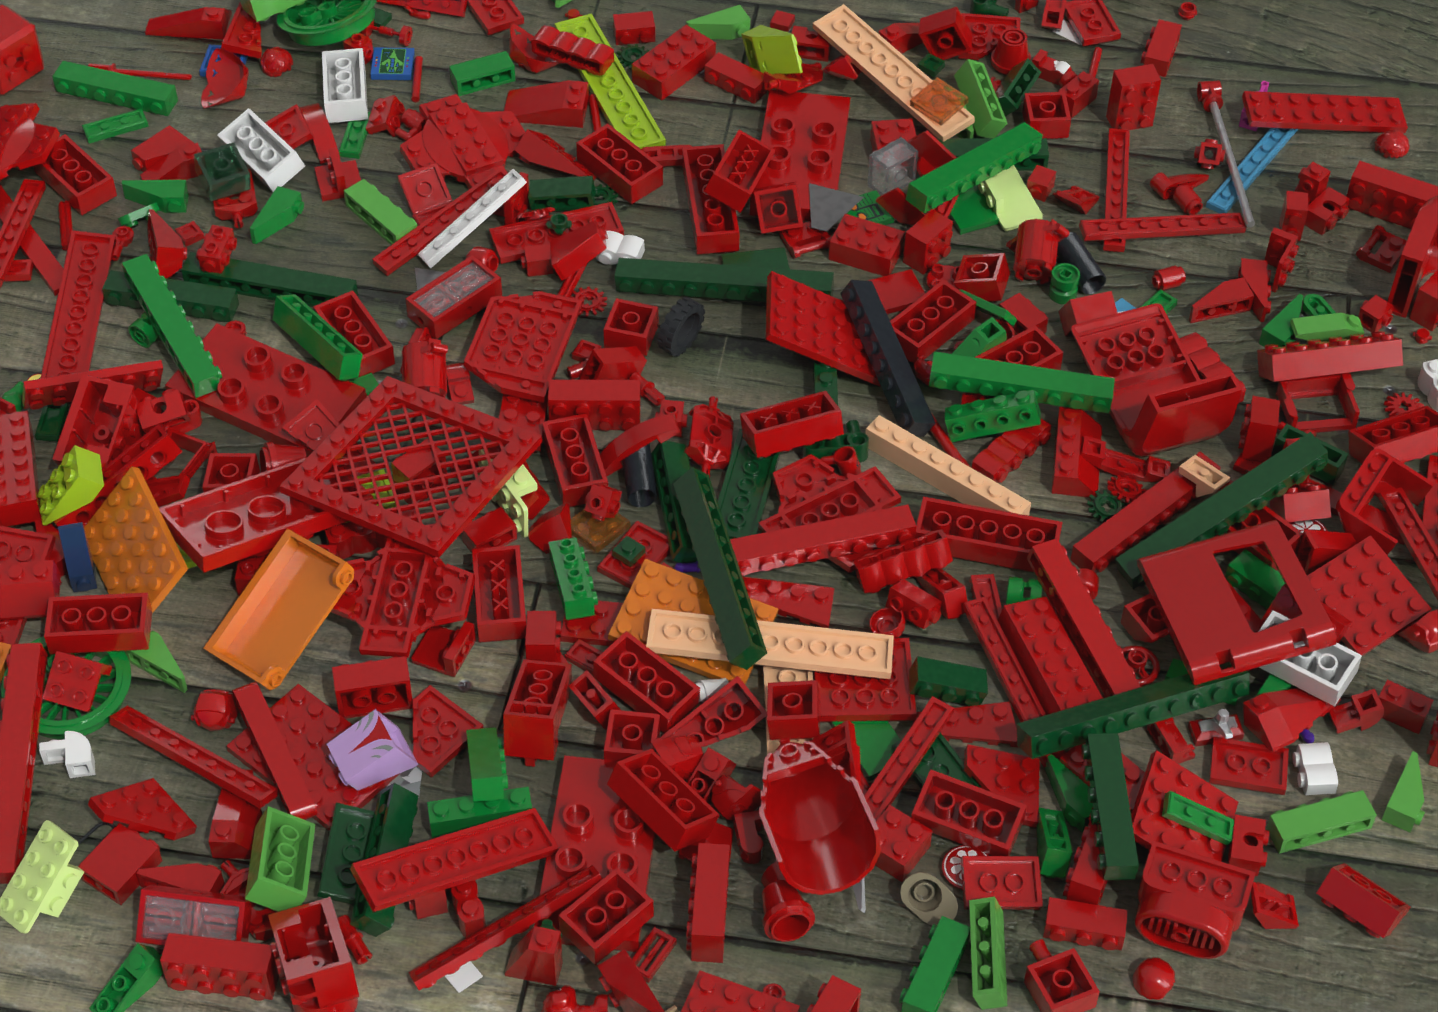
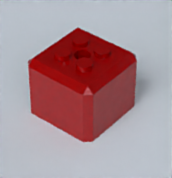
[0,5,44,96]

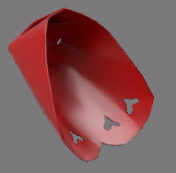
[509,23,561,73]
[201,48,249,109]

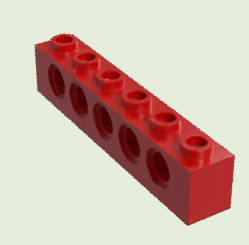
[54,424,183,527]

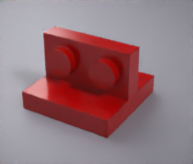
[314,147,361,202]
[491,172,530,225]

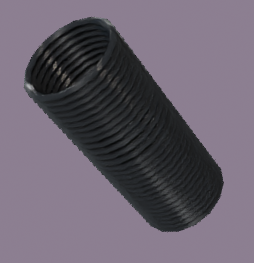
[1057,232,1106,294]
[622,443,657,507]

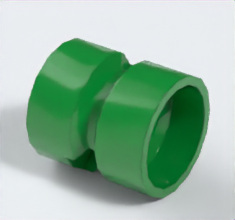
[1049,263,1080,305]
[128,312,159,348]
[1006,576,1042,605]

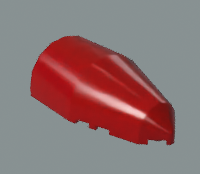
[759,738,881,895]

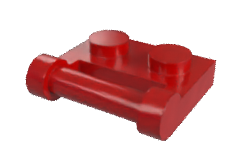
[780,221,832,259]
[1356,225,1407,273]

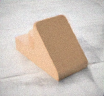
[1179,455,1230,497]

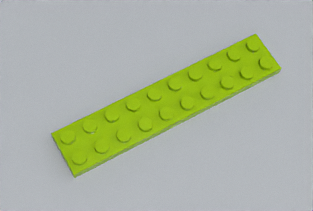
[554,13,666,149]

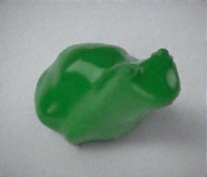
[2,381,23,412]

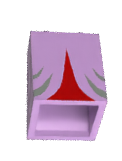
[327,709,418,790]

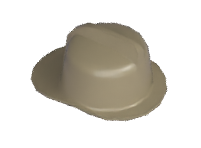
[900,872,958,926]

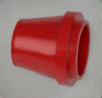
[991,28,1031,75]
[259,442,307,473]
[761,880,815,942]

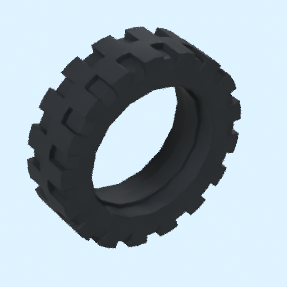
[657,297,705,357]

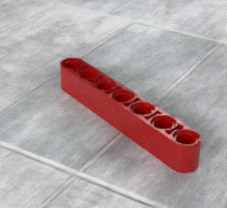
[232,681,318,820]

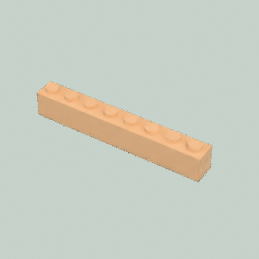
[865,415,1031,516]

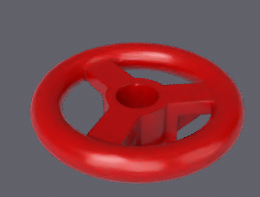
[1122,646,1160,686]

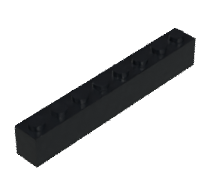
[840,280,936,437]

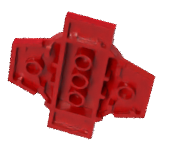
[400,94,525,189]
[0,103,60,181]
[758,454,901,573]
[331,537,475,658]

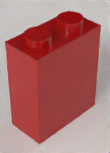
[78,823,162,905]

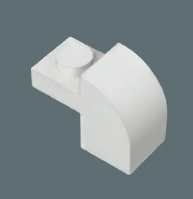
[39,731,95,778]

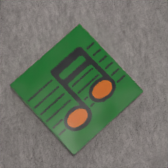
[846,190,894,225]

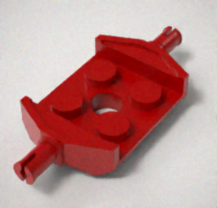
[763,62,823,94]
[209,158,258,228]
[684,396,734,478]
[220,860,278,941]

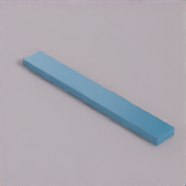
[1206,128,1298,214]

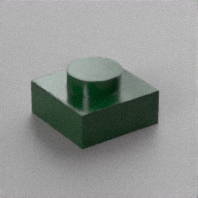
[917,53,945,78]
[612,536,645,567]

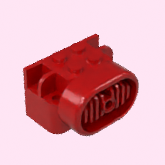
[52,375,144,468]
[1135,841,1256,959]
[268,897,360,1012]

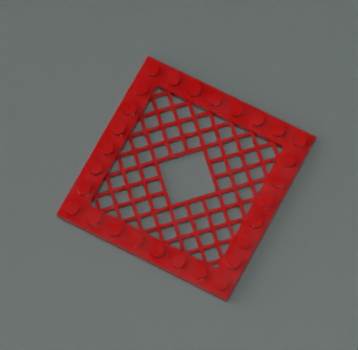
[280,376,542,558]

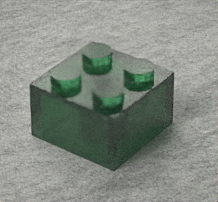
[194,142,251,201]

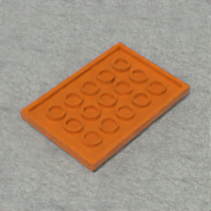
[84,467,188,614]
[608,559,778,685]

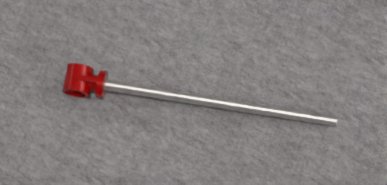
[1197,80,1255,227]

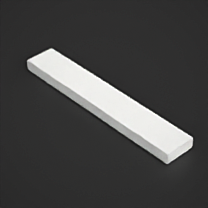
[418,169,527,268]

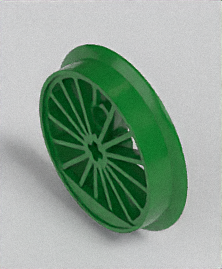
[277,0,377,46]
[1,636,131,739]

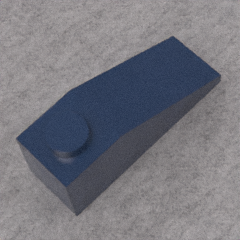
[58,522,97,593]

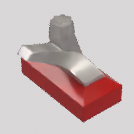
[1188,709,1244,747]

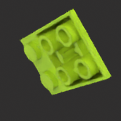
[741,25,803,74]
[38,445,104,525]

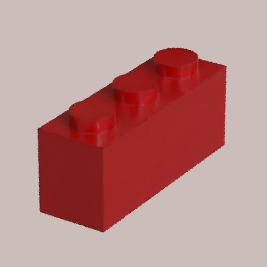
[1140,19,1182,77]
[704,52,768,104]
[1043,897,1128,951]

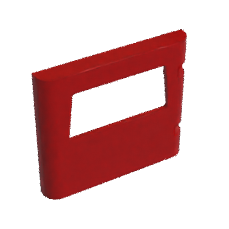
[1137,520,1336,685]

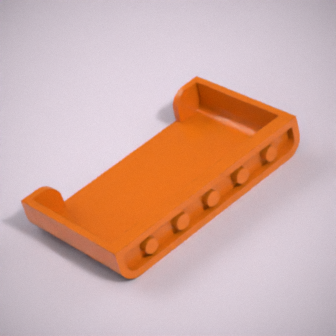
[203,529,354,690]

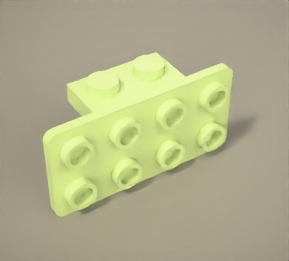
[978,165,1043,231]
[478,449,537,538]
[0,820,84,934]

